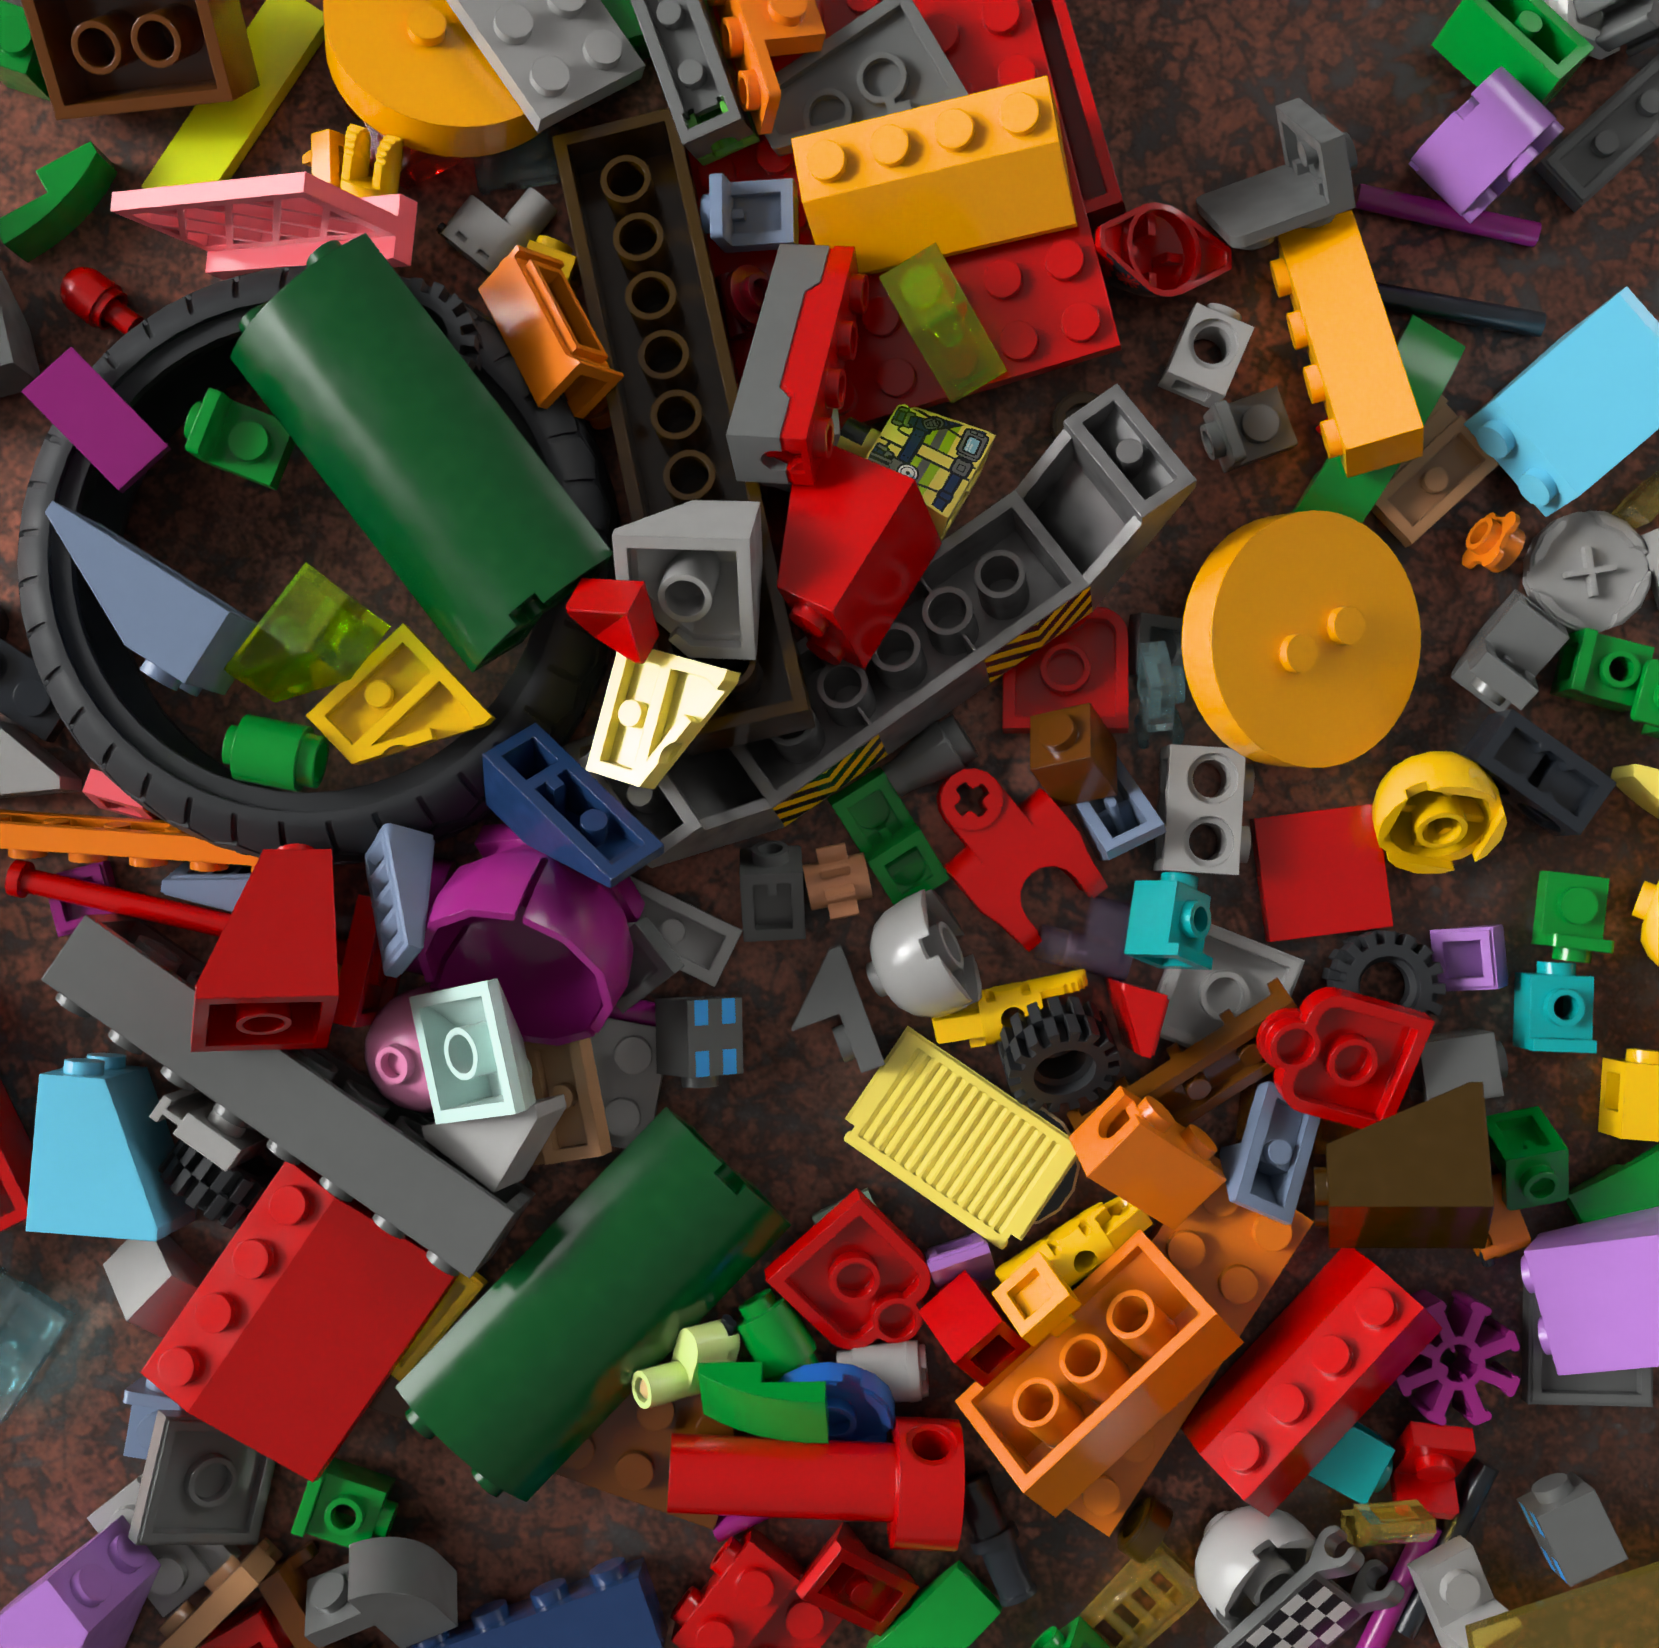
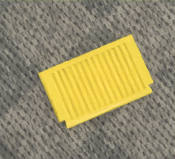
[844,1026,1078,1250]

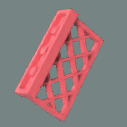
[110,172,418,280]

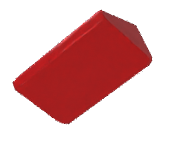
[1105,977,1170,1059]

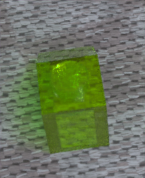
[879,242,1007,403]
[224,562,391,703]

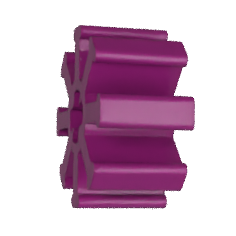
[1392,1289,1520,1426]

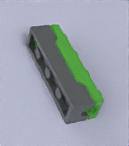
[631,0,760,166]

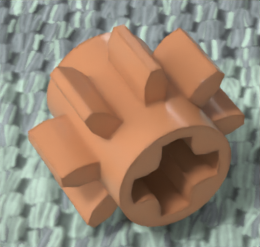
[802,842,873,921]

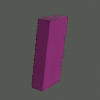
[21,347,171,494]

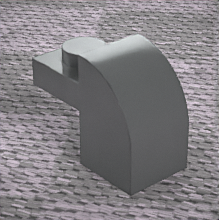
[1451,589,1569,712]
[305,1537,458,1648]

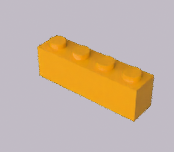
[1270,210,1424,478]

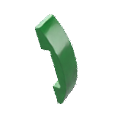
[1292,315,1466,523]

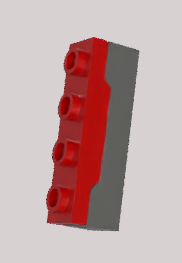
[726,244,869,486]

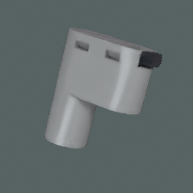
[436,187,557,277]

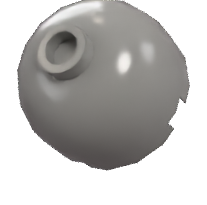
[866,889,982,1018]
[1194,1505,1317,1633]

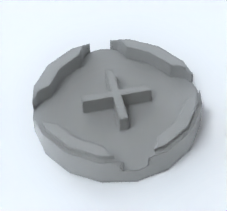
[1523,511,1651,633]

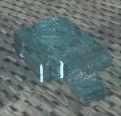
[1134,641,1185,749]

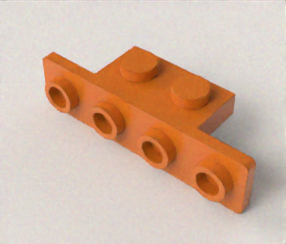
[707,0,826,135]

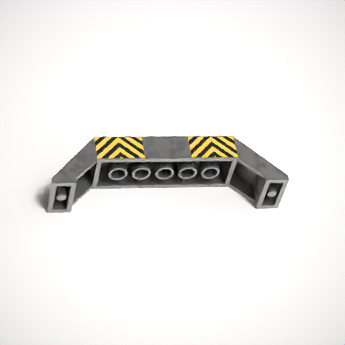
[577,384,1197,868]

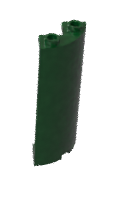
[230,233,613,673]
[395,1107,792,1502]

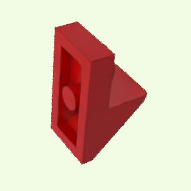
[796,1522,920,1637]

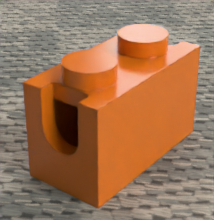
[1069,1085,1227,1230]

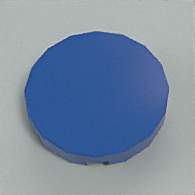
[778,1362,895,1442]

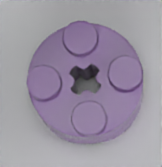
[1408,65,1565,224]

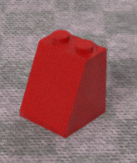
[777,445,942,669]
[191,843,339,1052]

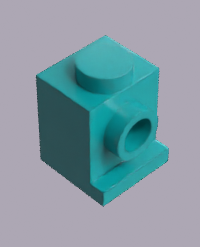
[1124,872,1213,970]
[1513,961,1597,1053]

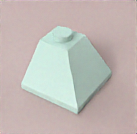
[409,978,536,1125]

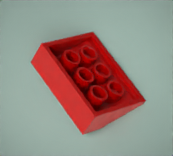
[140,1161,461,1482]

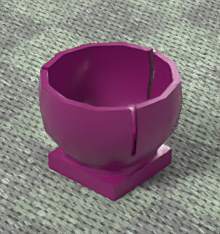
[417,823,645,1046]

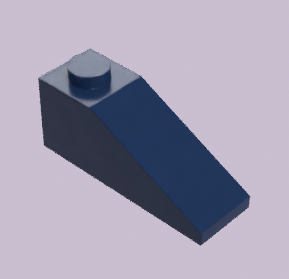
[482,722,664,888]

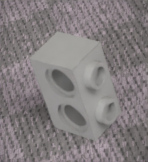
[1153,744,1255,875]

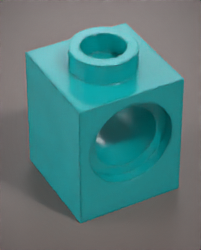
[1308,1421,1395,1506]

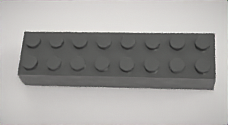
[41,914,536,1279]

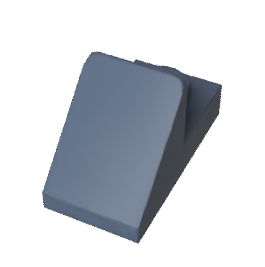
[1219,1081,1321,1225]

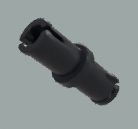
[964,1470,1038,1607]

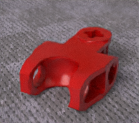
[936,768,1108,952]

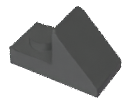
[791,943,885,1073]

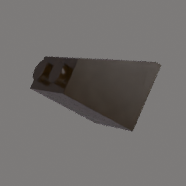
[1314,1082,1494,1249]

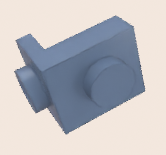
[700,173,799,253]

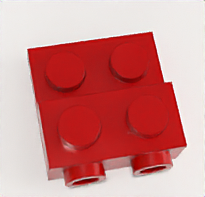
[670,1527,843,1648]

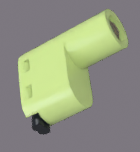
[631,1314,740,1409]

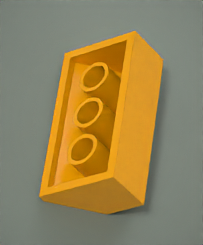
[791,76,1078,275]

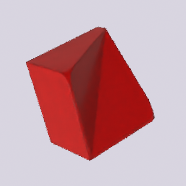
[566,578,659,664]

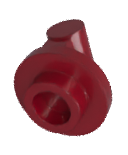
[716,265,770,341]

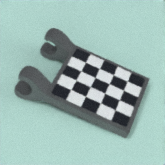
[1214,1525,1405,1648]

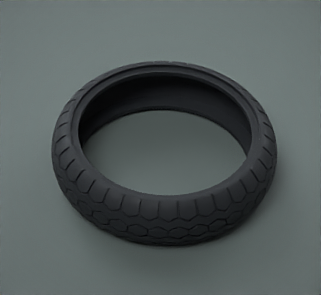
[17,265,621,865]

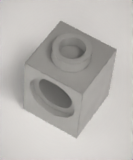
[1158,303,1255,408]

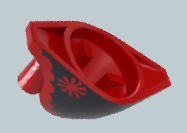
[1094,202,1232,298]

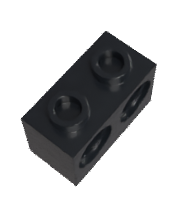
[1460,709,1617,836]

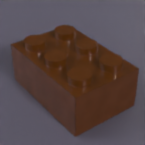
[21,0,260,120]

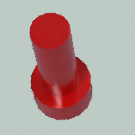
[667,1416,965,1552]

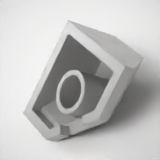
[612,500,763,660]

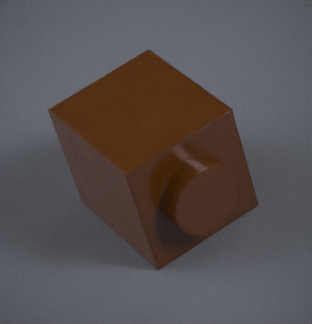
[1030,703,1118,807]

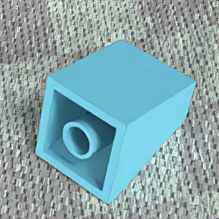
[1464,286,1659,517]
[26,1053,197,1242]

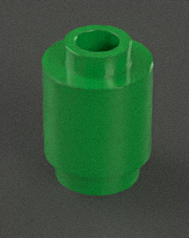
[222,714,329,792]
[736,1288,819,1382]

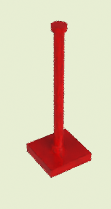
[5,859,401,1028]

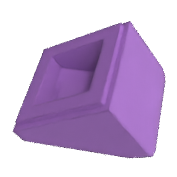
[1430,924,1508,991]
[924,1232,996,1292]

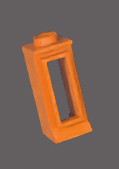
[478,245,624,419]

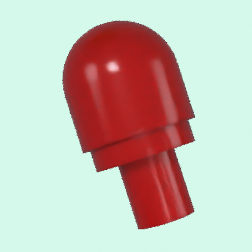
[60,267,144,335]

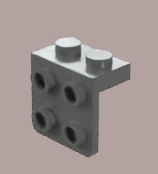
[1196,98,1358,250]

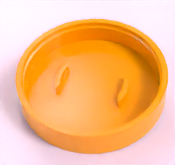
[323,0,543,158]
[1182,510,1421,768]

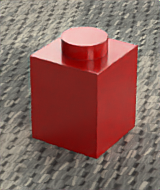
[918,1270,1031,1388]

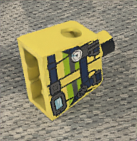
[837,404,996,541]

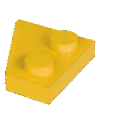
[306,623,496,765]

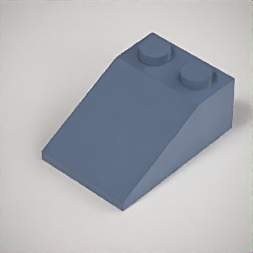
[45,501,267,697]

